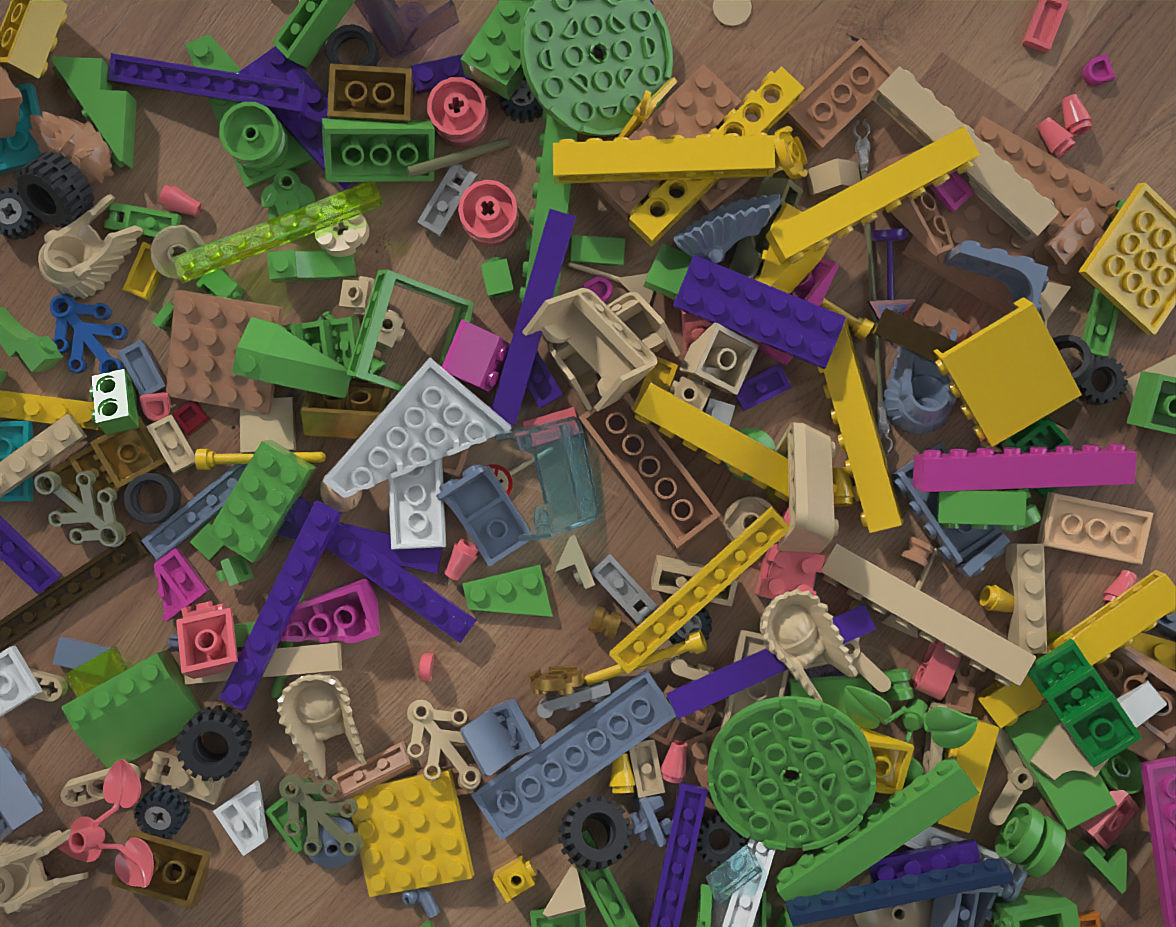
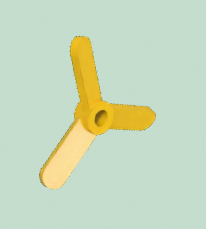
[617,77,678,138]

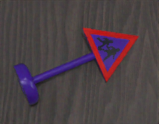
[867,229,915,345]

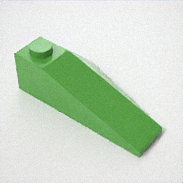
[232,317,351,399]

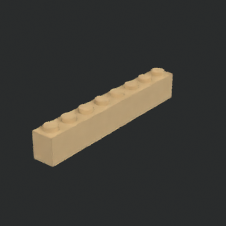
[871,66,1059,242]
[821,544,1036,687]

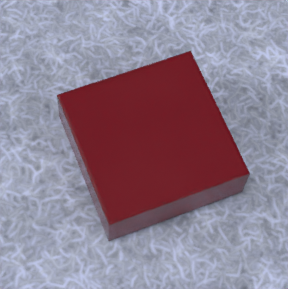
[172,400,211,436]

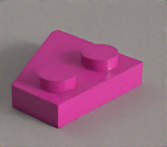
[154,548,210,622]

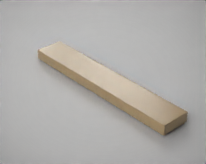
[185,643,342,684]

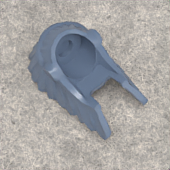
[673,194,781,264]
[883,329,958,434]

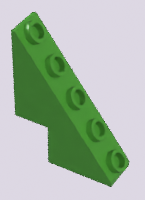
[51,56,137,169]

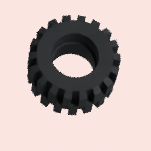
[15,152,94,228]
[176,705,252,782]
[558,796,632,871]

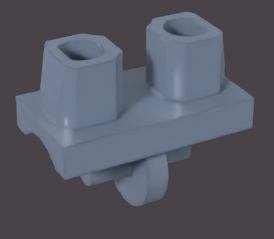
[627,794,671,847]

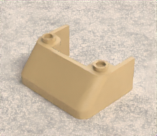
[523,288,658,411]
[548,292,681,412]
[775,422,839,553]

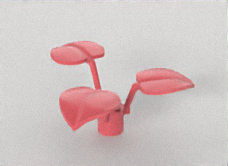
[58,759,154,888]

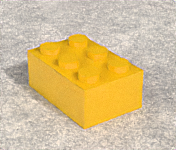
[0,0,68,79]

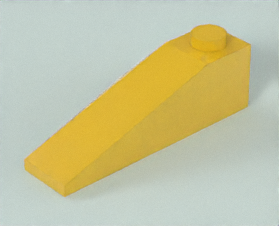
[755,203,833,294]

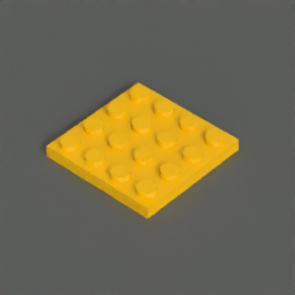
[1079,183,1176,335]
[349,768,474,897]

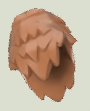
[29,111,114,184]

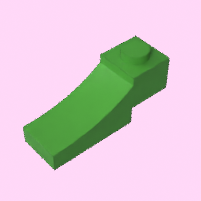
[267,250,356,283]
[0,307,63,372]

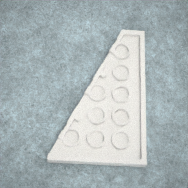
[323,358,511,498]

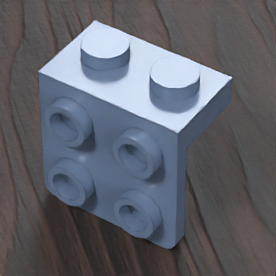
[460,698,540,777]

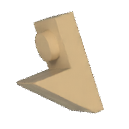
[555,534,595,589]

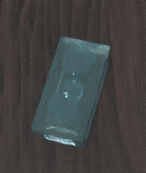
[706,845,762,903]

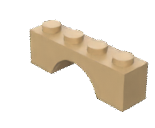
[1005,543,1047,654]

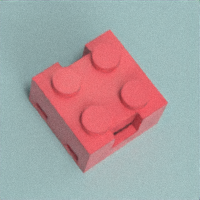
[755,544,825,599]

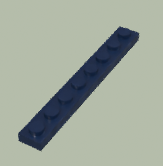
[785,858,1013,926]

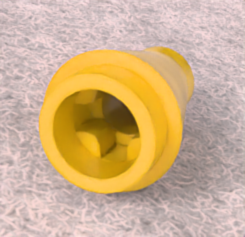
[832,467,855,507]
[979,585,1014,613]
[609,753,636,793]

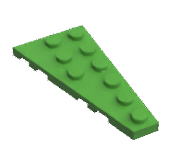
[185,34,315,190]

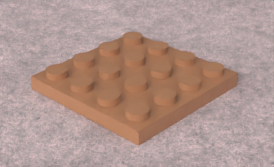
[166,290,283,414]

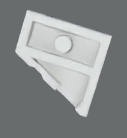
[213,780,268,856]

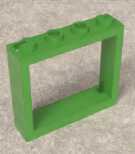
[346,270,475,392]

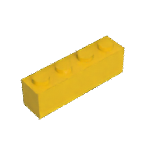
[937,719,1000,833]

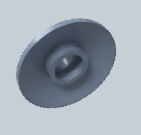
[306,817,356,868]

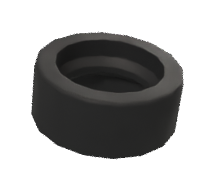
[326,24,379,67]
[1052,334,1094,386]
[124,473,181,524]

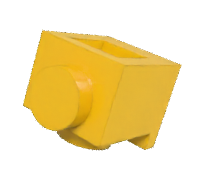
[493,854,537,903]

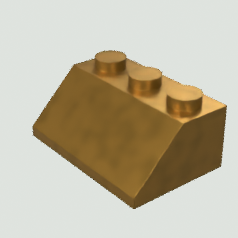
[327,64,414,123]
[301,379,392,439]
[110,829,211,908]

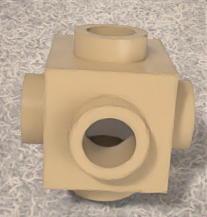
[339,276,375,317]
[375,309,405,355]
[669,375,711,411]

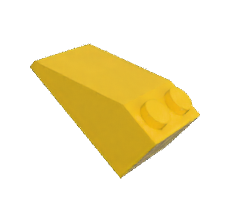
[857,725,914,794]

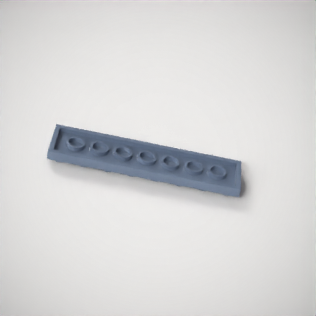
[471,669,676,841]

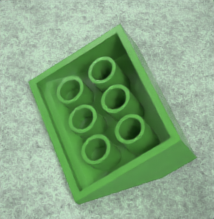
[61,649,202,769]

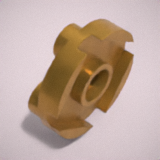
[529,666,584,695]

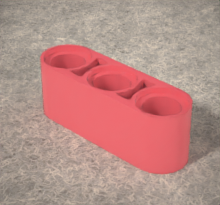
[913,640,962,700]

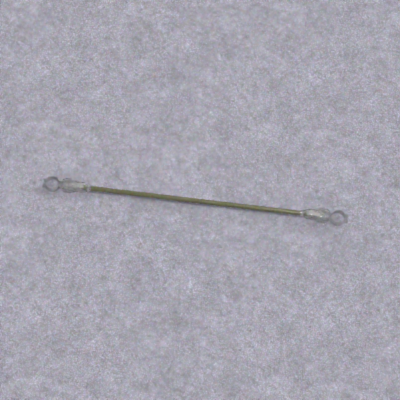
[853,119,893,455]

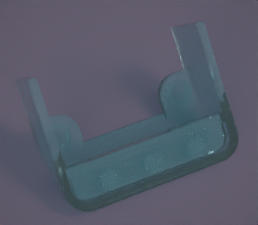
[495,416,600,541]

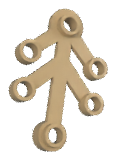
[407,700,481,791]

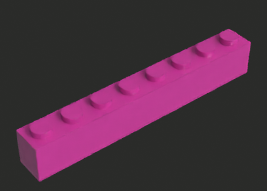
[913,443,1137,492]

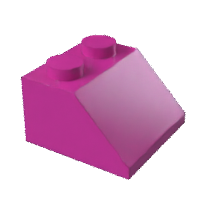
[442,320,510,393]

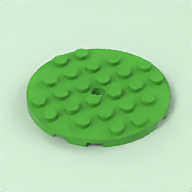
[520,0,673,137]
[707,696,877,851]

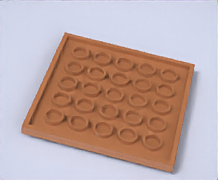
[902,116,1120,322]

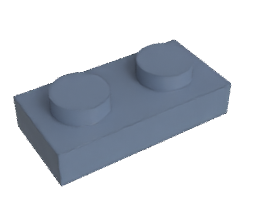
[955,533,1011,577]

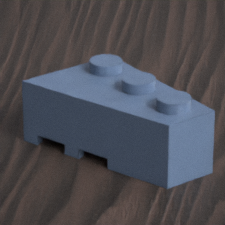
[929,885,1004,927]

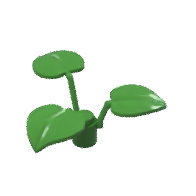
[844,685,978,789]

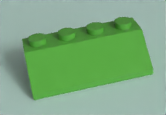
[322,118,435,182]

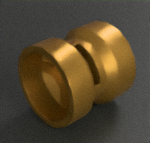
[588,605,622,640]

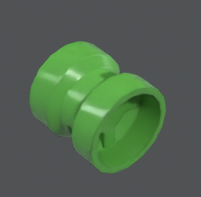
[883,669,914,701]

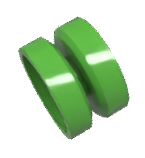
[219,102,288,171]
[995,803,1066,877]

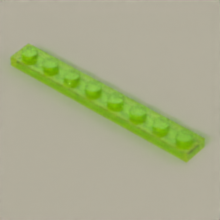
[173,182,384,283]

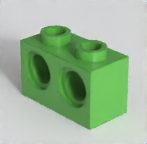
[90,369,139,435]

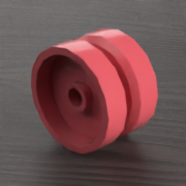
[427,77,489,146]
[458,180,520,247]

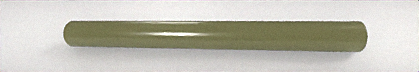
[407,137,509,178]

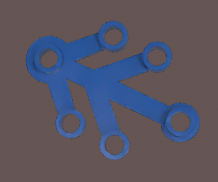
[50,294,128,374]

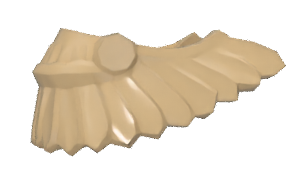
[38,194,143,299]
[760,589,858,702]
[277,672,367,780]
[0,829,89,914]

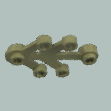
[34,470,126,547]
[279,774,365,857]

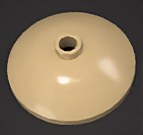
[854,872,934,927]

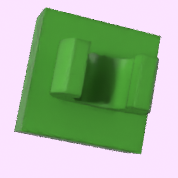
[216,555,254,586]

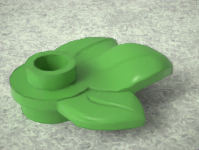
[261,170,316,223]

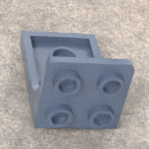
[943,240,1049,312]
[436,464,535,567]

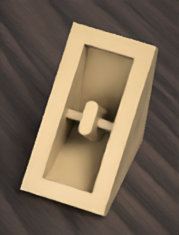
[806,158,861,197]
[542,864,587,920]

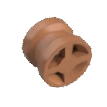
[901,536,935,567]

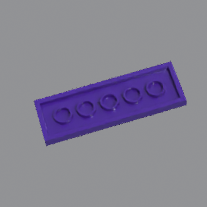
[238,46,359,193]
[672,255,846,369]

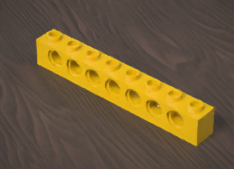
[629,66,805,247]

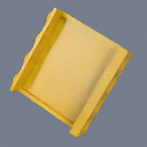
[934,297,1082,447]

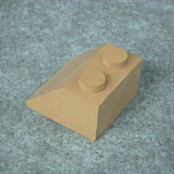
[680,322,759,395]

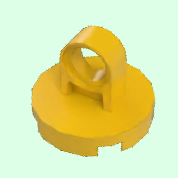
[773,126,808,181]

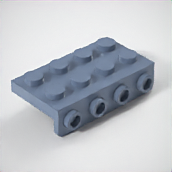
[891,441,1003,564]

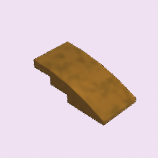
[50,416,167,512]

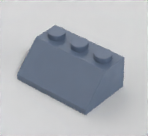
[0,746,43,841]

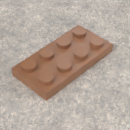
[785,38,894,151]

